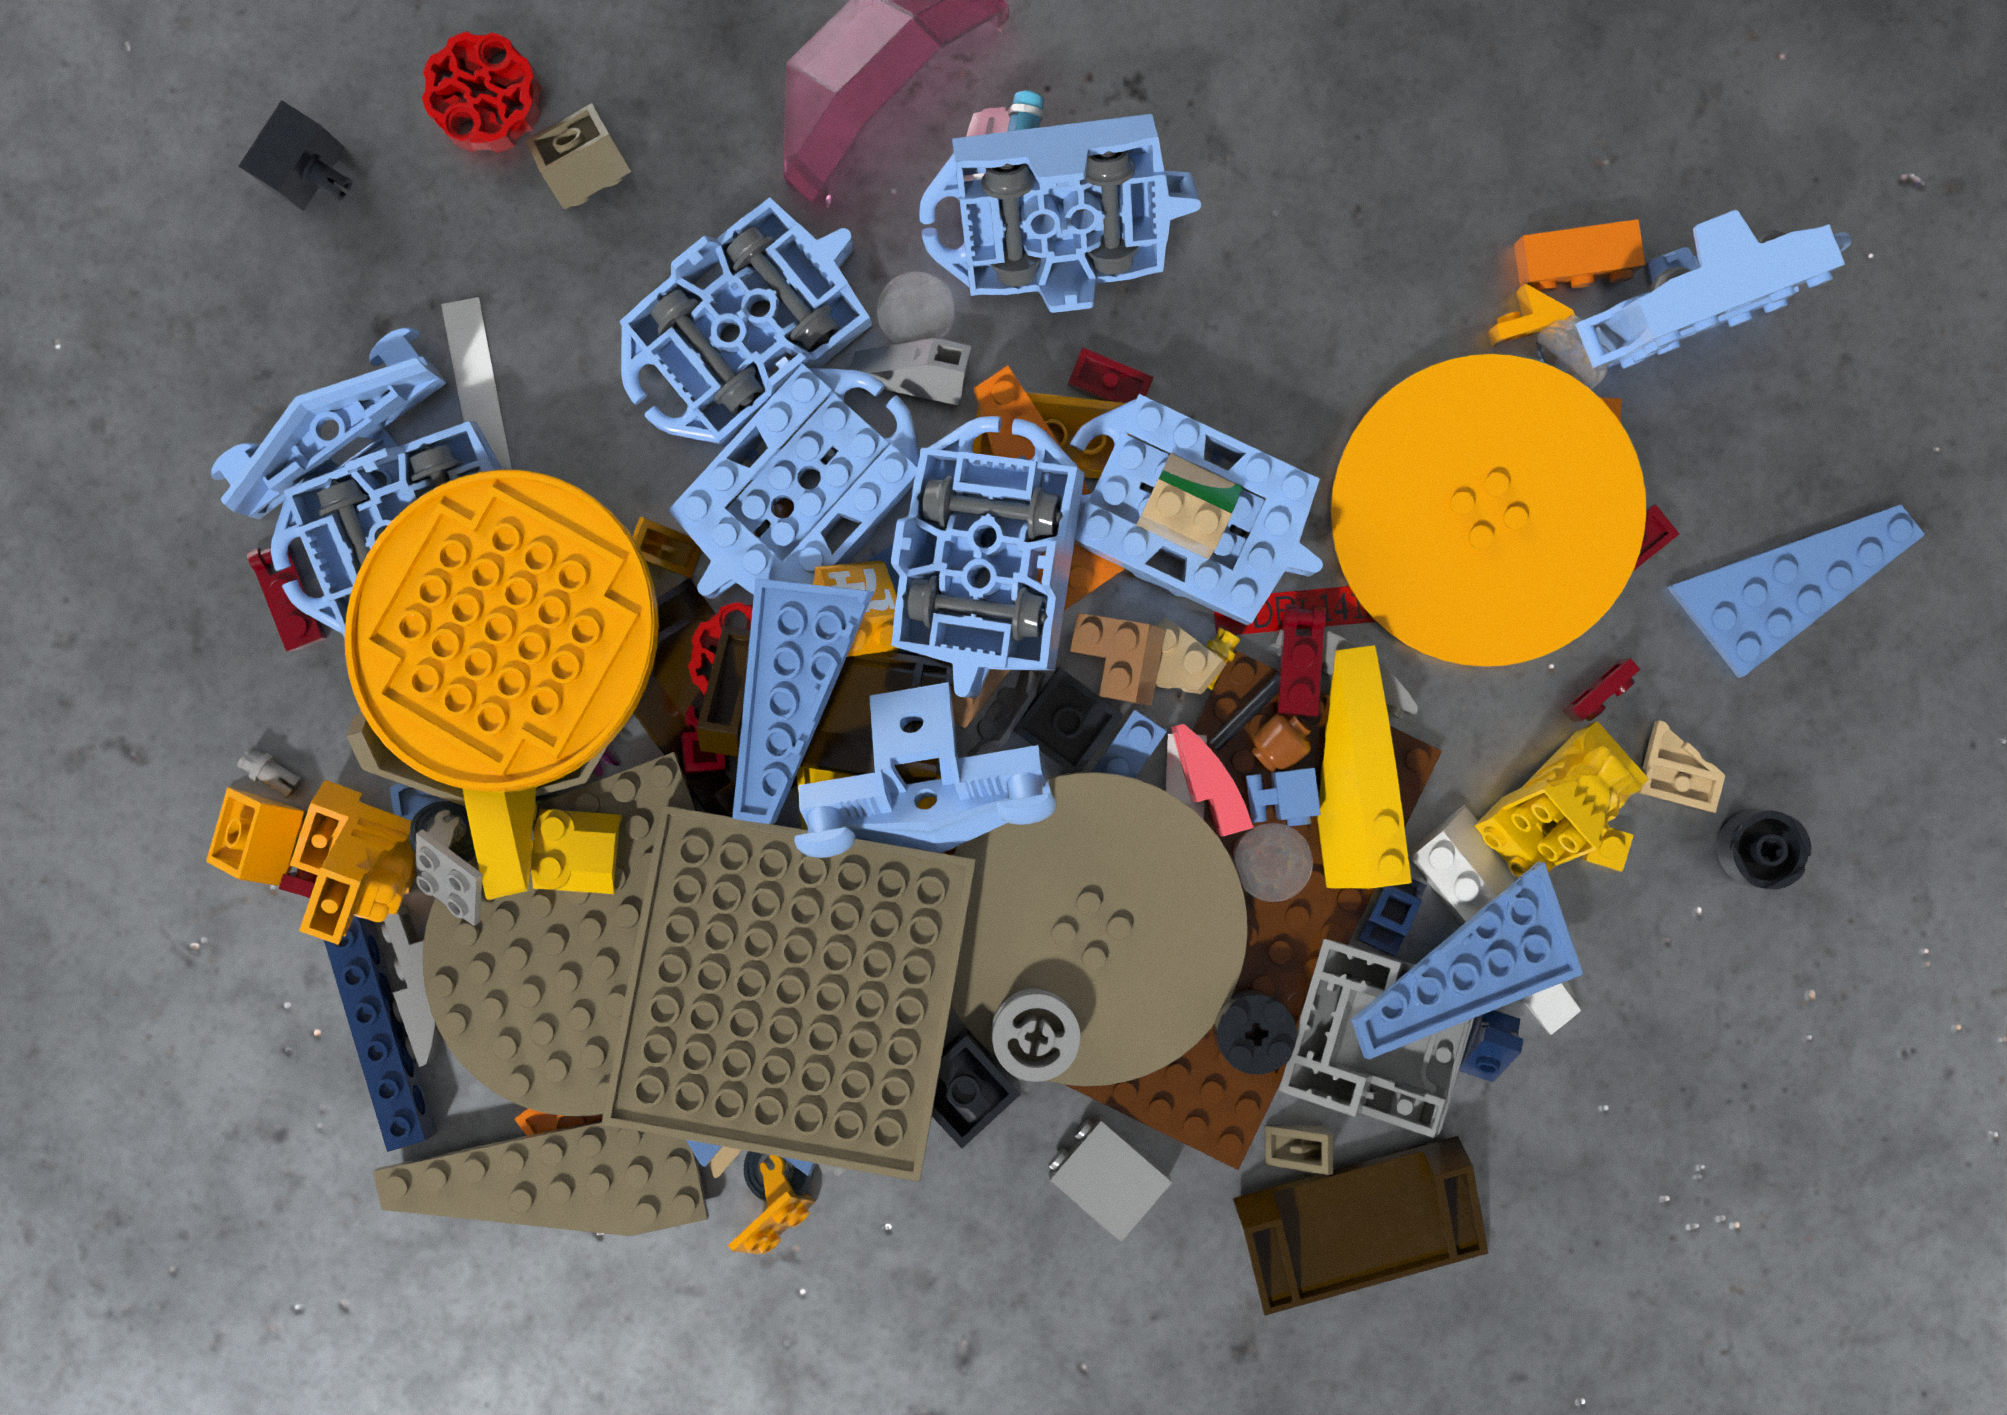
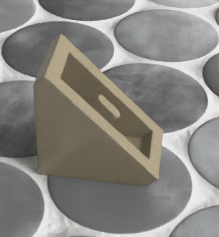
[1265,1125,1333,1175]

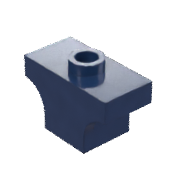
[1358,878,1427,957]
[1459,1010,1523,1082]

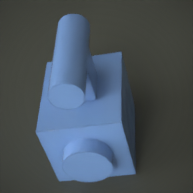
[1246,768,1321,826]

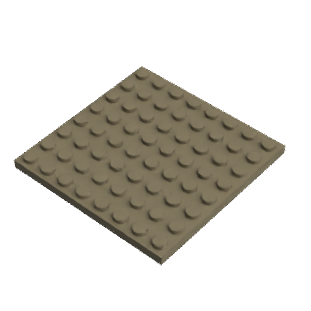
[601,805,976,1182]

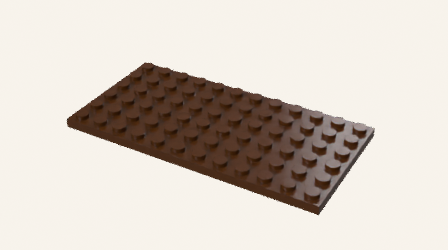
[1066,649,1442,1170]

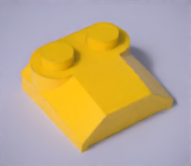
[531,809,622,894]

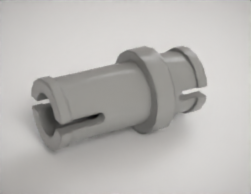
[237,746,302,799]

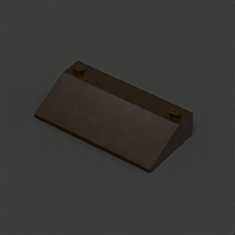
[633,578,798,817]
[697,626,954,784]
[1233,1136,1489,1316]

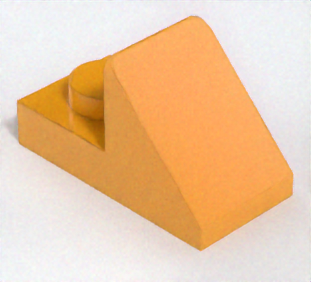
[1488,284,1575,347]

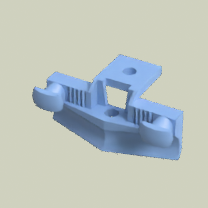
[211,327,447,528]
[794,682,1057,858]

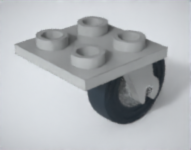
[409,801,482,926]

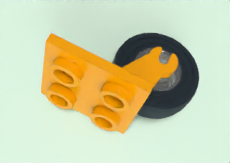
[728,1151,816,1254]

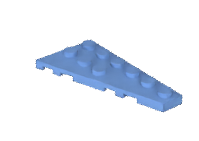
[732,578,874,824]

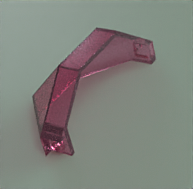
[783,0,1009,202]

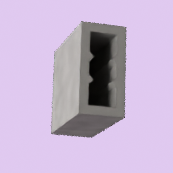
[1049,1114,1173,1242]

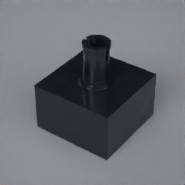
[238,100,353,211]

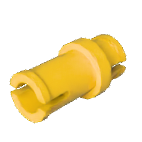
[1205,628,1241,690]

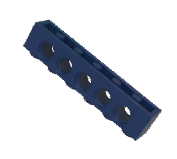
[324,916,437,1152]

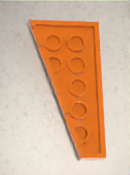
[974,365,1125,611]

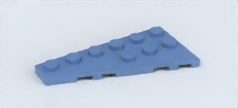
[1667,505,1925,678]
[1351,862,1583,1059]

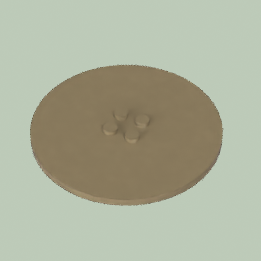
[951,772,1247,1086]

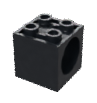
[932,1027,1021,1149]

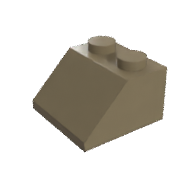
[526,103,631,210]

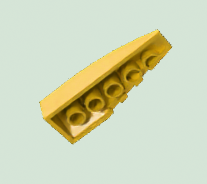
[1317,645,1412,888]
[462,787,537,900]

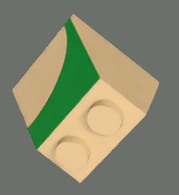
[1136,453,1243,559]

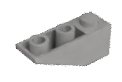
[849,338,972,406]

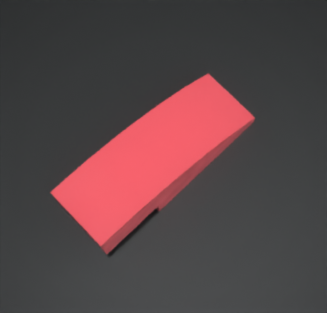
[1171,724,1253,836]

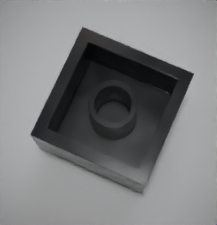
[1013,666,1124,773]

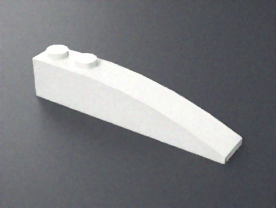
[1407,805,1581,1035]

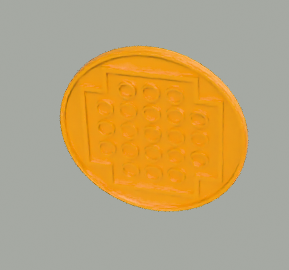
[1330,354,1646,667]
[344,469,659,792]

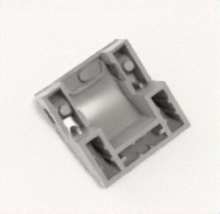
[1279,939,1474,1138]

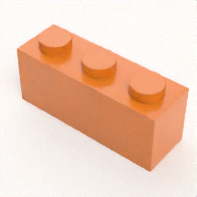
[1514,219,1645,293]

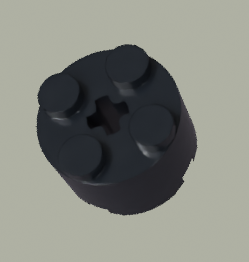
[1716,809,1812,890]
[1213,990,1297,1075]

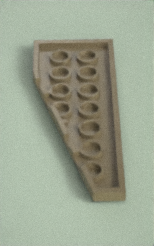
[373,1120,709,1236]

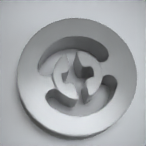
[991,988,1081,1082]

